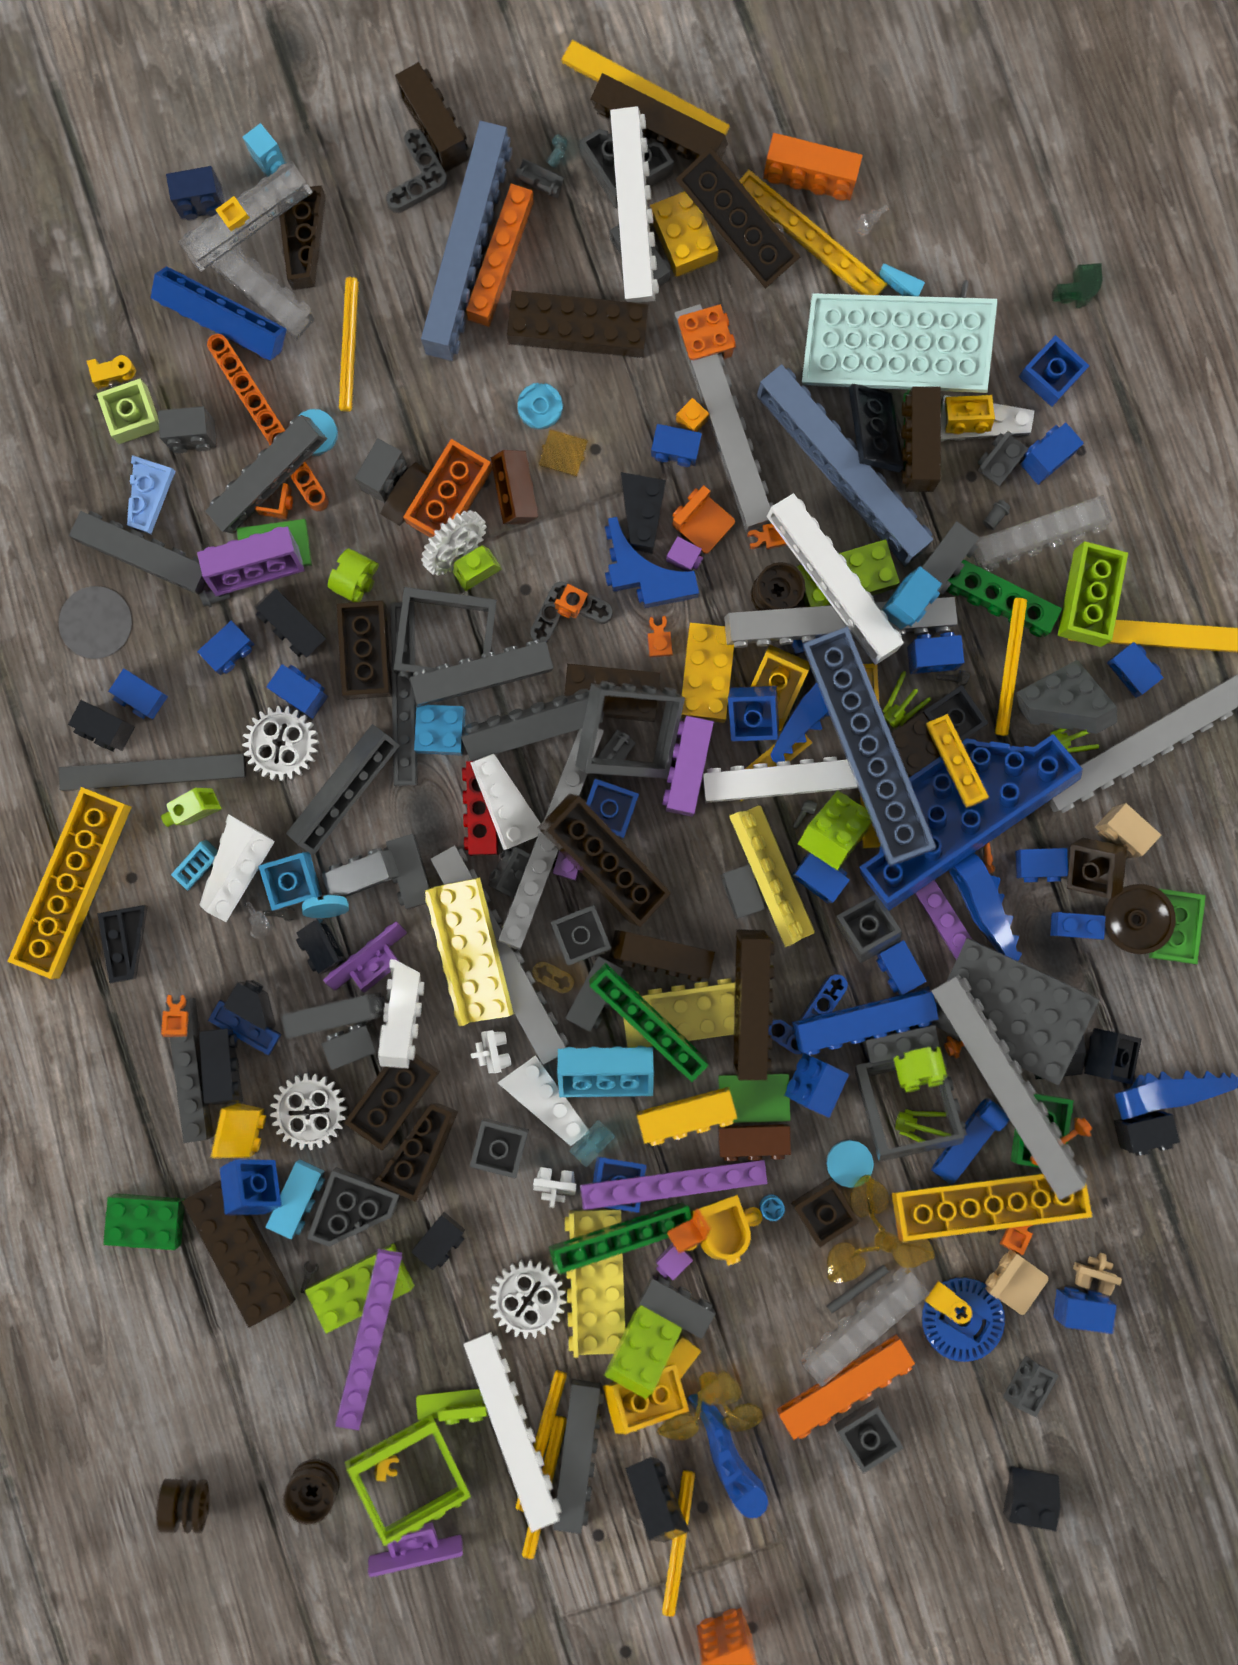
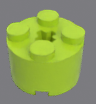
[328,548,379,602]
[893,1047,947,1093]

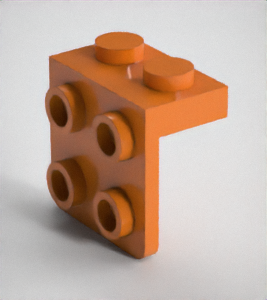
[678,304,736,360]
[672,485,735,554]

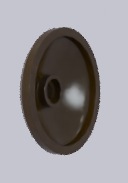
[1103,884,1176,954]

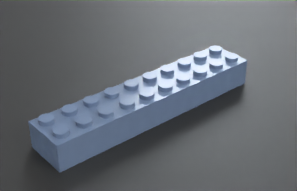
[421,121,512,361]
[757,364,934,567]
[803,626,936,867]

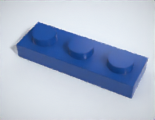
[208,1000,282,1056]

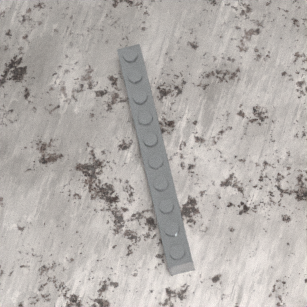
[674,304,773,532]
[724,597,958,648]
[1048,674,1238,813]
[497,728,604,950]
[431,845,570,1065]
[932,974,1088,1200]

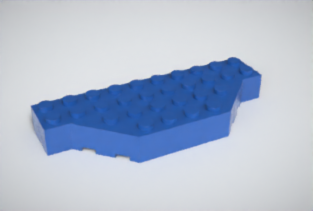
[860,734,1083,911]

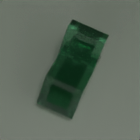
[1052,263,1103,309]

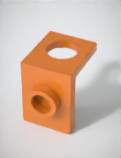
[255,483,293,519]
[555,584,588,618]
[667,1209,711,1254]

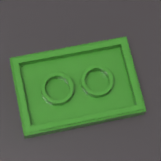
[237,519,312,566]
[1149,889,1206,964]
[718,1073,790,1122]

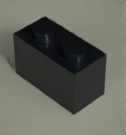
[411,1212,465,1270]

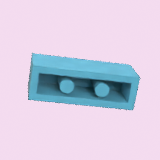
[265,1160,326,1239]

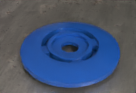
[922,1277,1005,1362]

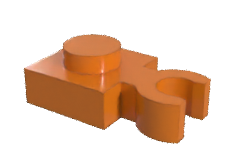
[747,523,787,549]
[647,616,673,658]
[161,995,189,1037]
[1000,1225,1033,1255]

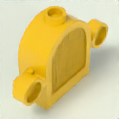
[686,1195,762,1265]

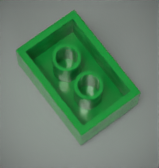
[1010,1093,1074,1167]
[103,1193,185,1250]

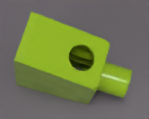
[453,545,502,592]
[161,788,222,827]

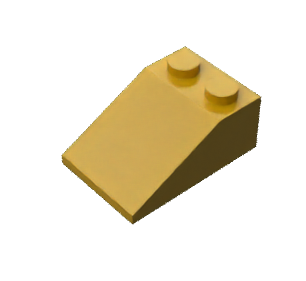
[750,645,810,731]
[211,1103,266,1158]
[603,1364,689,1434]

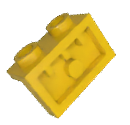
[945,395,995,434]

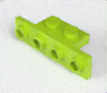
[416,1389,488,1425]

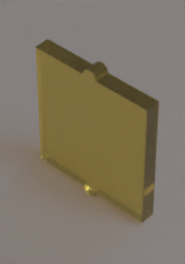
[539,429,588,477]

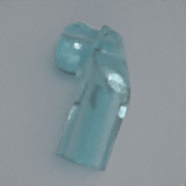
[546,134,568,168]

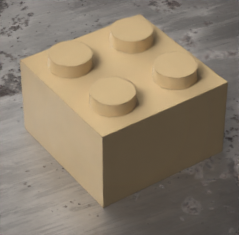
[1095,803,1161,858]

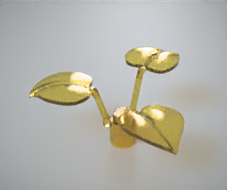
[827,1175,935,1283]
[657,1370,763,1440]

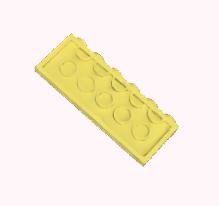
[729,805,815,947]
[425,877,514,1026]
[624,978,735,1048]
[565,1209,625,1358]

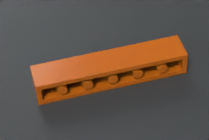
[466,184,534,327]
[777,1334,915,1440]

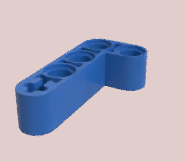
[768,974,848,1054]
[931,1098,1010,1185]

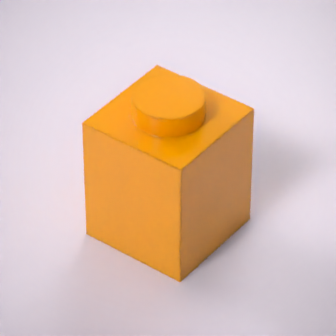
[676,398,709,432]

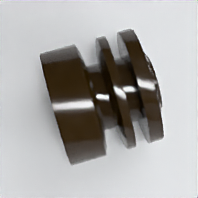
[751,562,805,611]
[283,1459,340,1525]
[156,1479,210,1534]

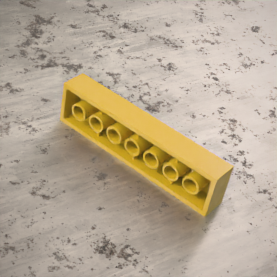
[7,787,132,979]
[892,1173,1092,1242]

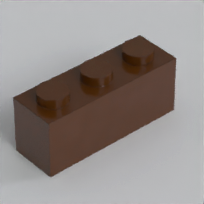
[491,450,538,524]
[718,1124,791,1161]

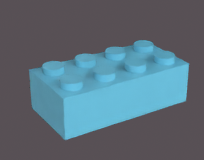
[557,1046,653,1097]

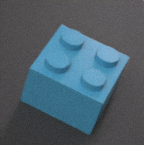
[881,566,942,630]
[414,705,466,756]
[259,852,323,911]

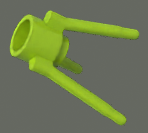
[882,671,931,728]
[1047,728,1099,753]
[895,1109,951,1142]

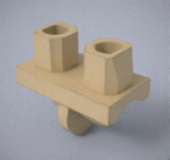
[1073,1253,1122,1296]

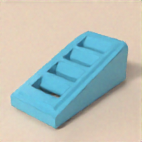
[878,264,925,296]
[171,840,218,891]

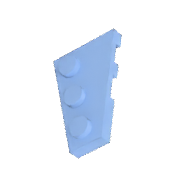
[127,455,175,534]

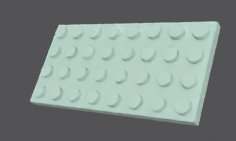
[802,293,997,393]

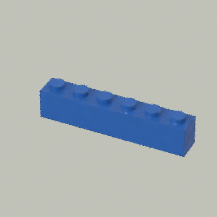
[151,266,287,361]
[792,989,939,1055]

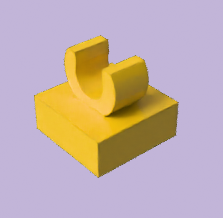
[215,196,250,231]
[374,1455,399,1481]

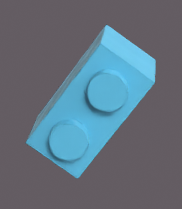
[243,123,286,178]

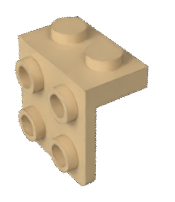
[985,1250,1048,1315]

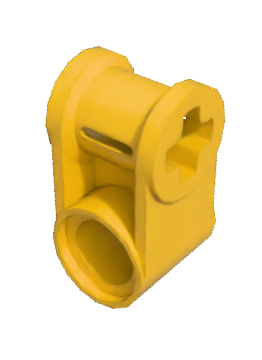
[925,1281,972,1324]

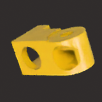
[87,355,136,389]

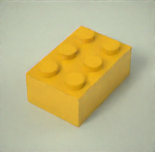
[650,191,718,277]

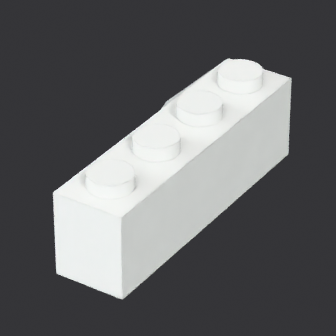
[200,814,275,922]
[378,959,425,1068]

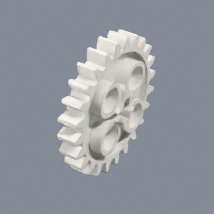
[421,510,487,576]
[242,706,319,781]
[270,1073,348,1150]
[490,1259,567,1339]

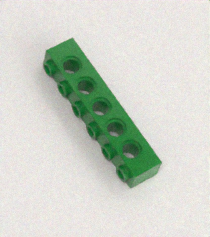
[934,549,1062,637]
[589,963,709,1082]
[548,1202,692,1274]

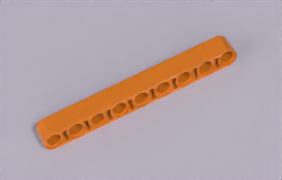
[207,334,329,511]

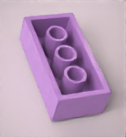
[197,526,305,596]
[662,716,714,817]

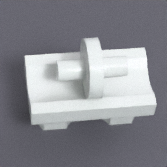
[471,1030,511,1073]
[533,1167,576,1208]

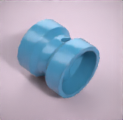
[759,1194,785,1221]

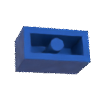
[651,424,702,467]
[197,620,255,675]
[1106,642,1164,698]
[108,668,168,719]
[1015,848,1068,883]
[1050,912,1106,940]
[876,940,927,995]

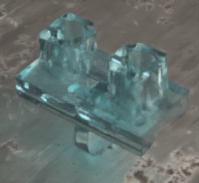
[569,1120,615,1167]

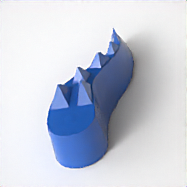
[771,682,830,763]
[949,853,1022,961]
[1114,1071,1238,1120]
[687,1394,768,1519]

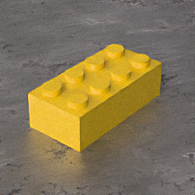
[681,623,734,723]
[637,1087,737,1146]

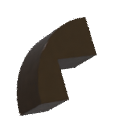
[380,462,431,526]

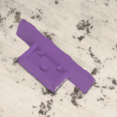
[324,922,407,993]
[368,1522,463,1577]

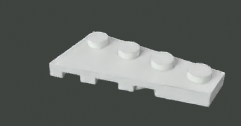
[941,395,1034,442]
[470,754,541,850]
[498,1055,590,1146]

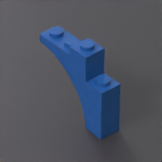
[604,517,699,609]

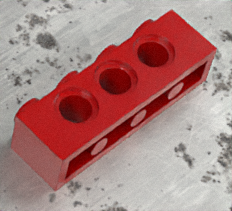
[462,761,498,856]

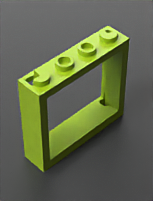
[345,1414,471,1546]

